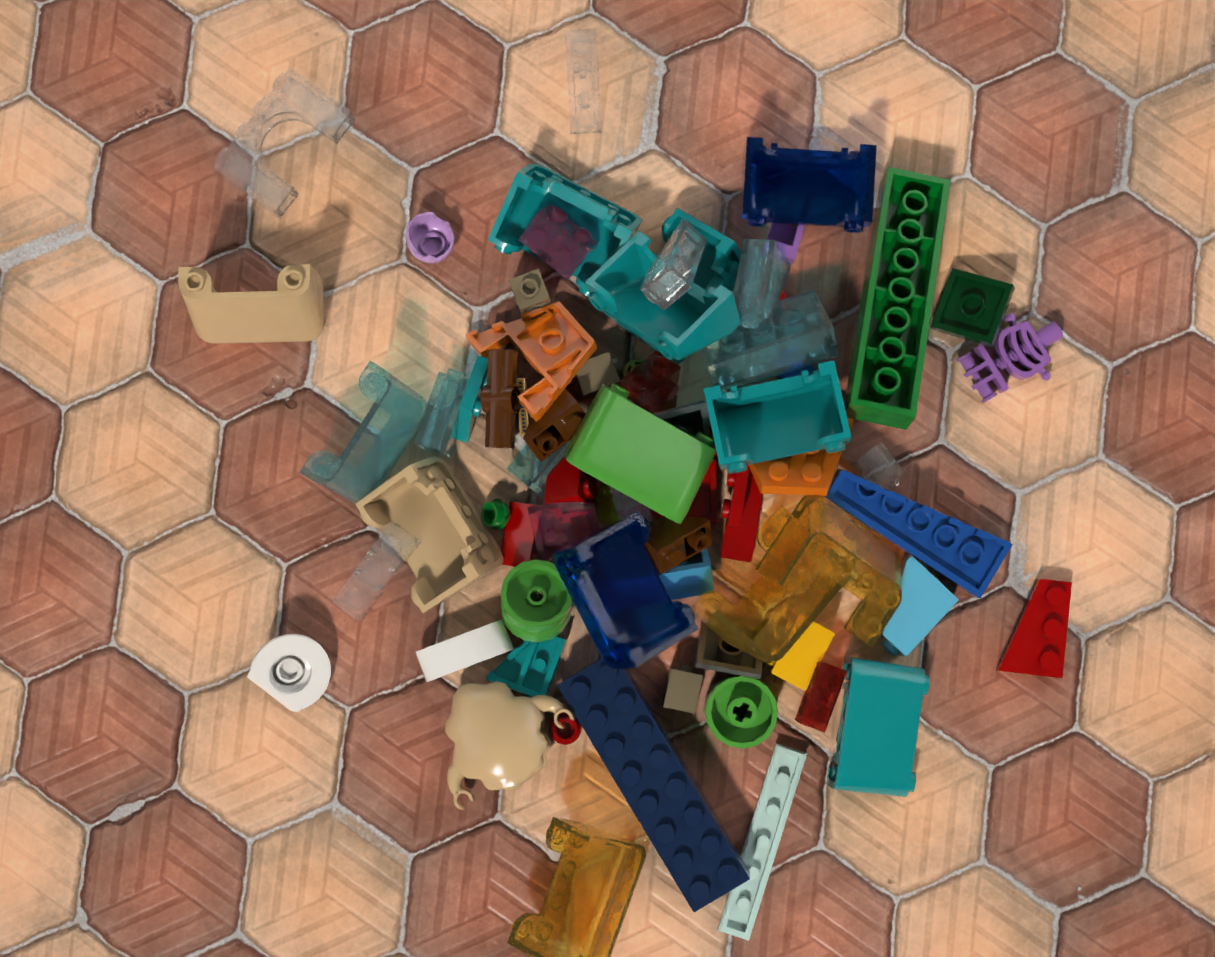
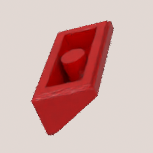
[500,501,541,567]

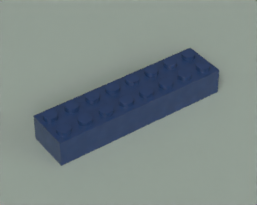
[557,649,750,912]

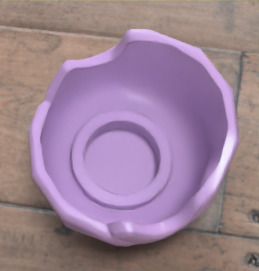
[406,212,455,264]

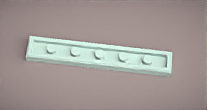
[717,743,807,941]

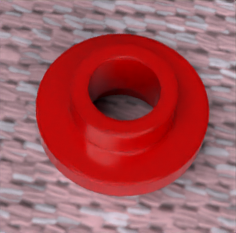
[549,712,581,745]

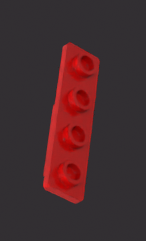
[720,465,763,562]

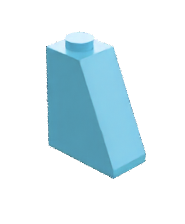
[877,555,959,657]

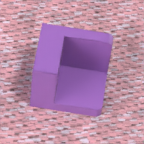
[762,221,805,266]

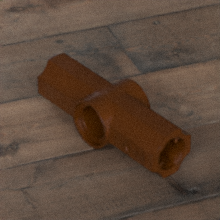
[481,349,521,449]

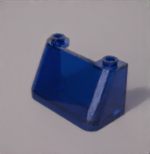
[741,137,877,233]
[553,511,699,670]

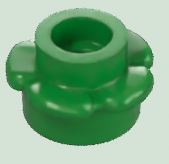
[482,498,510,530]

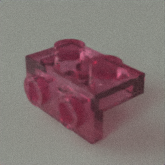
[519,205,598,280]

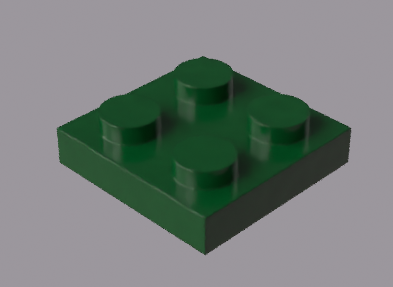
[931,268,1015,347]

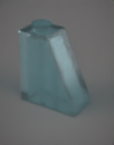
[733,239,791,328]
[414,369,469,457]

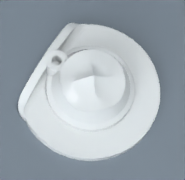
[247,634,331,712]

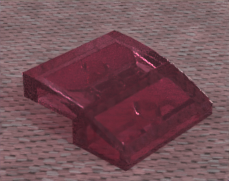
[527,502,606,566]

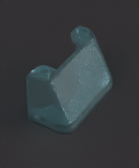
[299,361,428,504]

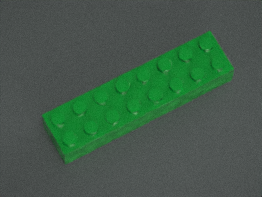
[844,167,951,430]

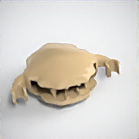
[445,681,575,810]

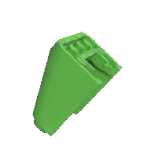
[564,383,716,524]

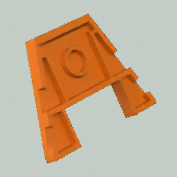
[466,301,597,422]
[749,418,854,496]

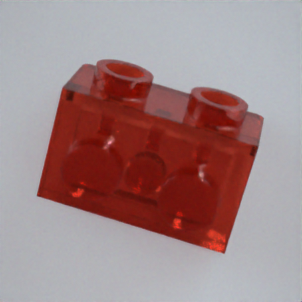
[617,350,681,414]
[795,661,847,733]

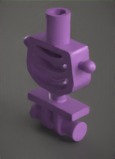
[957,313,1063,403]

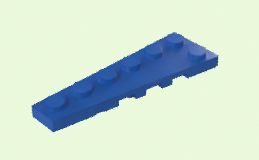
[821,469,1013,598]

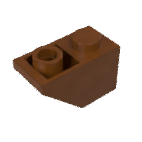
[523,389,586,462]
[634,516,712,575]

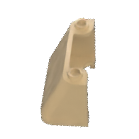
[178,264,324,344]
[355,456,503,613]

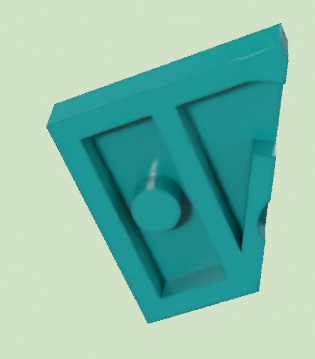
[456,356,488,443]
[486,636,567,697]

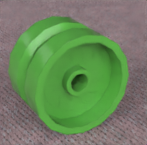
[501,560,573,643]
[703,675,778,749]

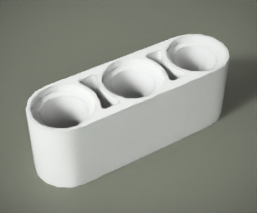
[416,619,514,682]

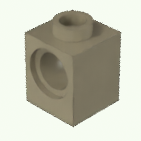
[509,269,551,314]
[576,352,623,399]
[662,663,703,714]

